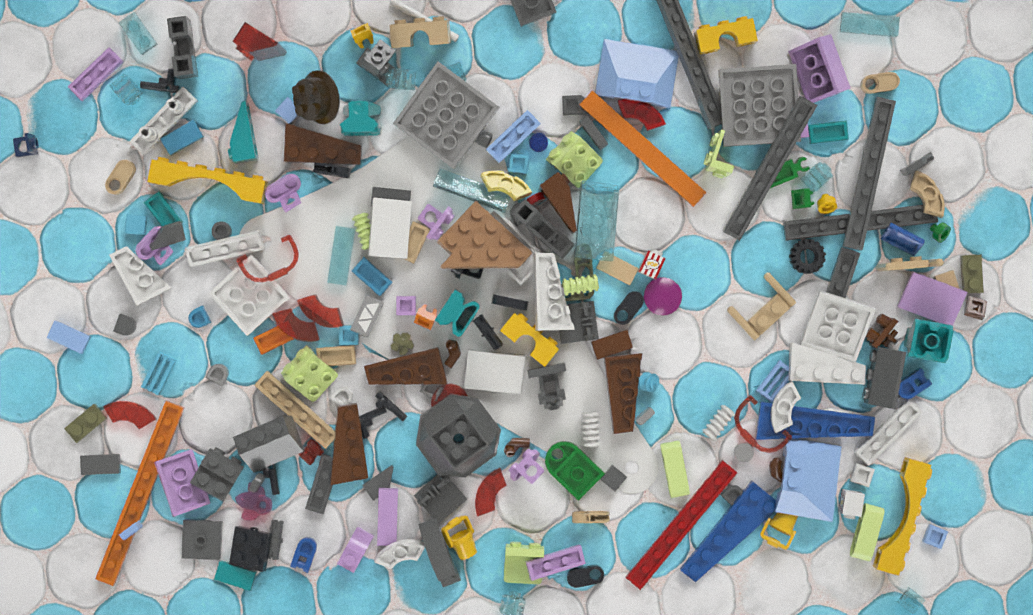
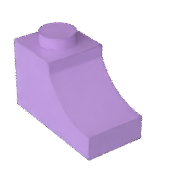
[337,527,374,573]

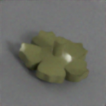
[390,332,414,355]

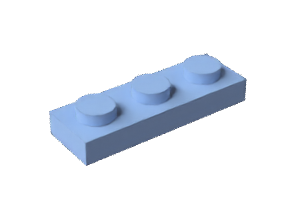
[486,110,541,163]

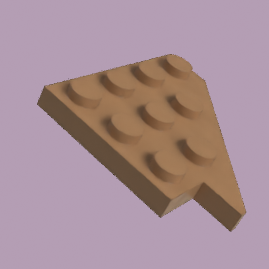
[437,201,532,269]

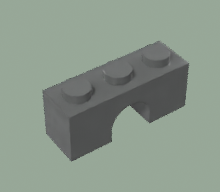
[167,16,198,79]

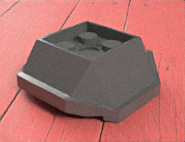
[416,393,501,478]

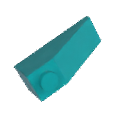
[228,101,259,164]

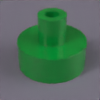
[930,222,951,243]

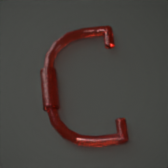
[236,235,299,283]
[734,395,792,453]

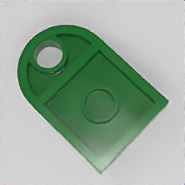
[545,441,605,501]

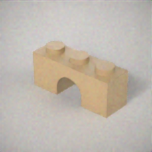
[389,16,451,48]

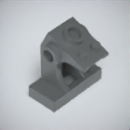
[356,39,399,87]
[527,363,566,411]

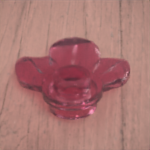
[235,482,273,521]

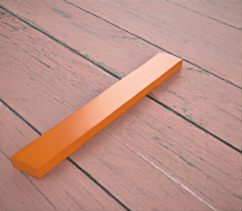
[580,91,707,207]

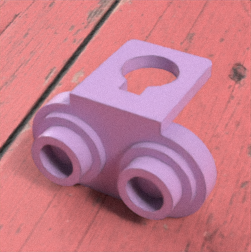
[265,174,301,212]
[418,204,455,240]
[135,226,173,265]
[509,449,544,484]

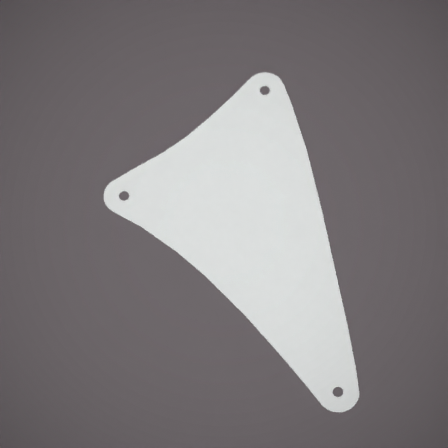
[239,115,659,494]

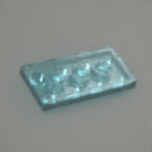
[574,180,620,262]

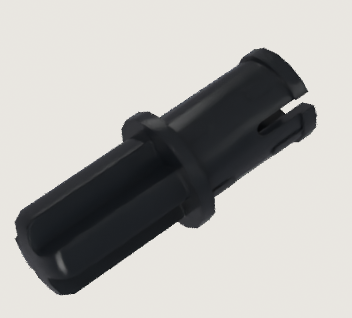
[472,314,503,350]

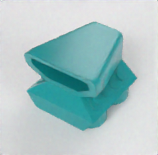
[339,101,381,136]
[435,289,480,337]
[904,318,954,363]

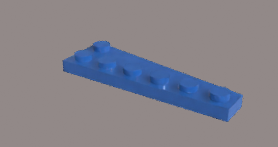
[755,401,875,440]
[680,480,776,582]

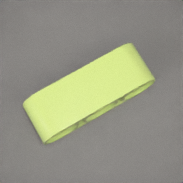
[660,440,690,498]
[850,503,885,562]

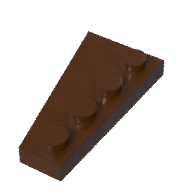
[364,347,448,385]
[604,353,642,434]

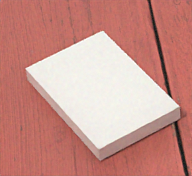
[368,198,412,259]
[464,350,525,394]

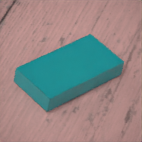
[808,120,849,144]
[144,191,183,226]
[214,560,257,591]

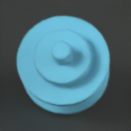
[639,372,659,393]

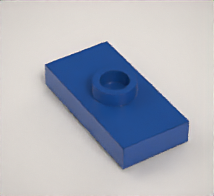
[880,223,925,256]

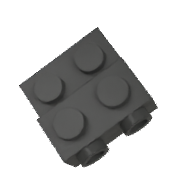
[190,447,244,502]

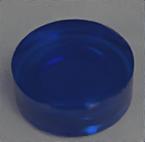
[529,133,548,153]

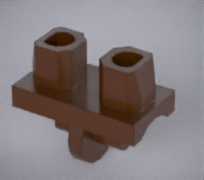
[865,314,899,348]

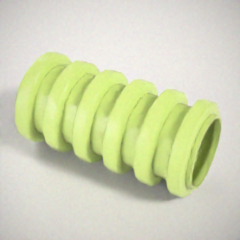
[352,213,371,250]
[562,274,599,296]

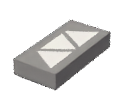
[350,295,384,338]

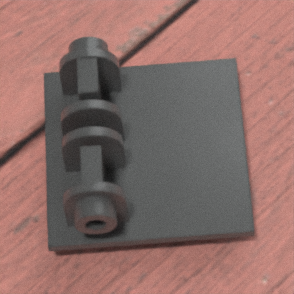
[559,301,599,344]
[414,474,467,524]

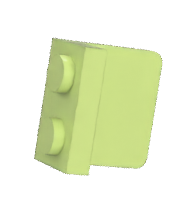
[703,130,734,179]
[546,131,603,188]
[281,345,338,402]
[504,542,544,584]

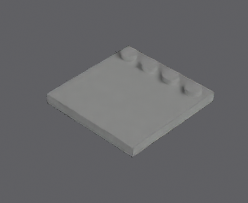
[393,62,500,170]
[718,64,801,147]

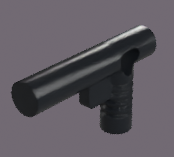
[140,69,180,93]
[375,391,408,422]
[359,406,387,439]
[253,464,280,495]

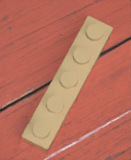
[254,371,335,449]

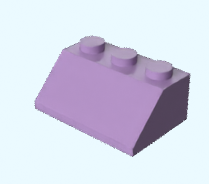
[788,34,851,103]

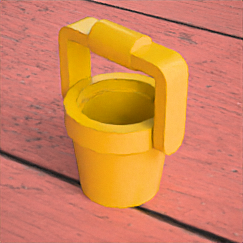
[760,512,798,550]
[441,515,477,560]

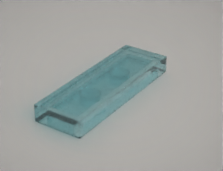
[840,12,900,37]
[327,226,356,286]

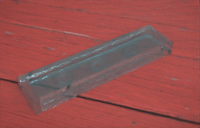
[433,168,511,213]

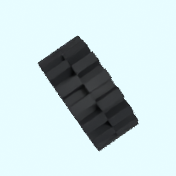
[789,239,826,274]

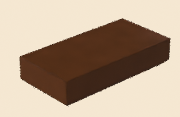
[591,330,633,360]

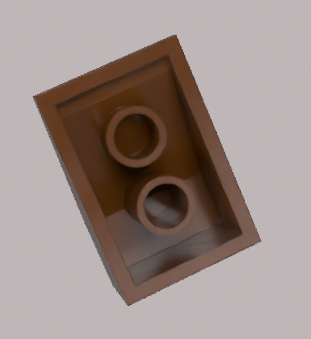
[539,172,577,234]

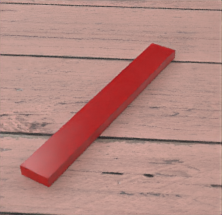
[625,460,738,590]

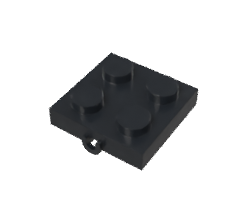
[229,526,272,572]

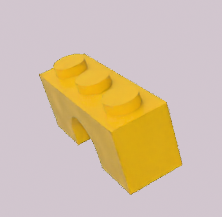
[694,16,758,55]
[500,312,559,367]

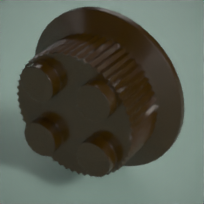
[292,70,340,124]

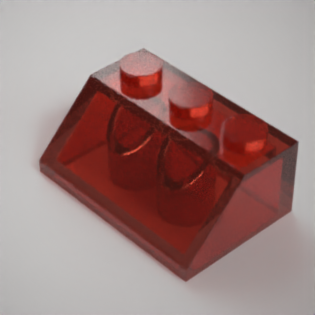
[232,22,287,61]

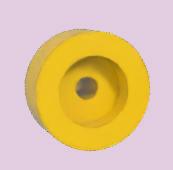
[817,194,837,214]

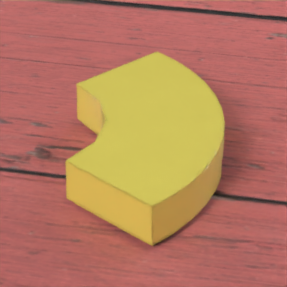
[480,171,532,201]

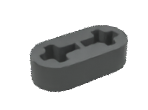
[579,116,608,150]

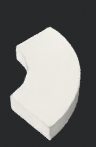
[771,381,801,433]
[374,539,425,569]

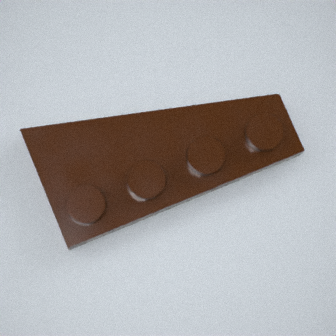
[284,123,362,165]
[330,403,368,485]

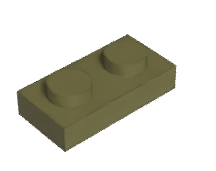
[960,254,984,294]
[64,404,107,443]

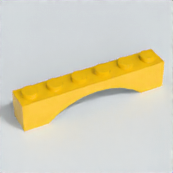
[147,157,268,204]
[873,457,932,576]

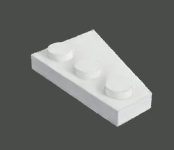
[109,246,171,306]

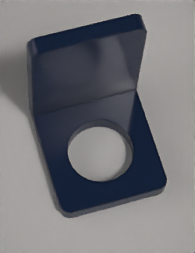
[13,133,39,157]

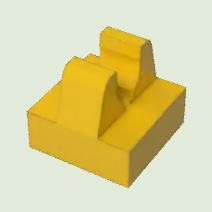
[350,23,374,49]

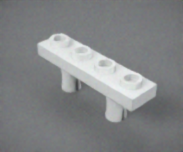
[129,87,198,156]

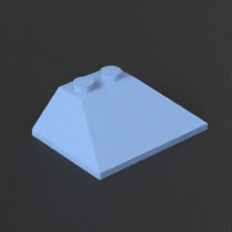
[595,39,679,108]
[775,438,842,522]

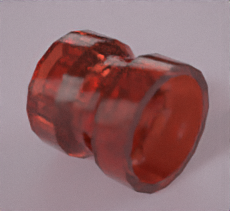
[299,438,325,465]

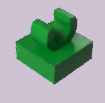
[791,188,814,209]

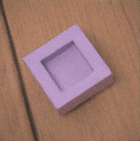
[396,296,416,315]

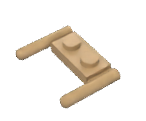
[876,256,944,271]
[727,272,796,341]

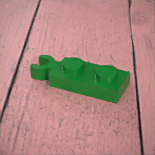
[770,157,810,188]

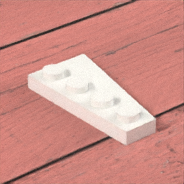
[533,253,575,331]
[788,342,866,385]

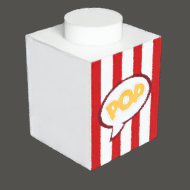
[637,249,666,280]
[838,489,865,519]

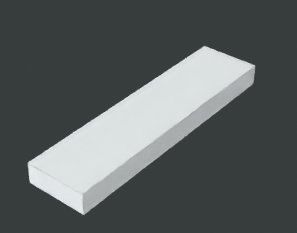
[184,230,265,267]
[854,399,923,466]

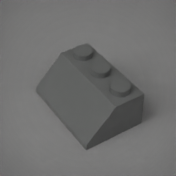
[862,347,906,410]
[233,415,305,472]

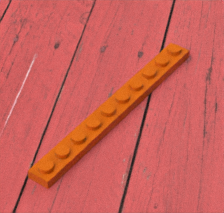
[95,401,185,586]

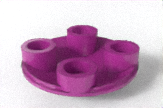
[644,277,682,316]

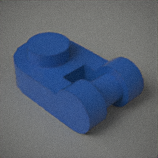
[898,367,932,399]
[290,537,317,573]

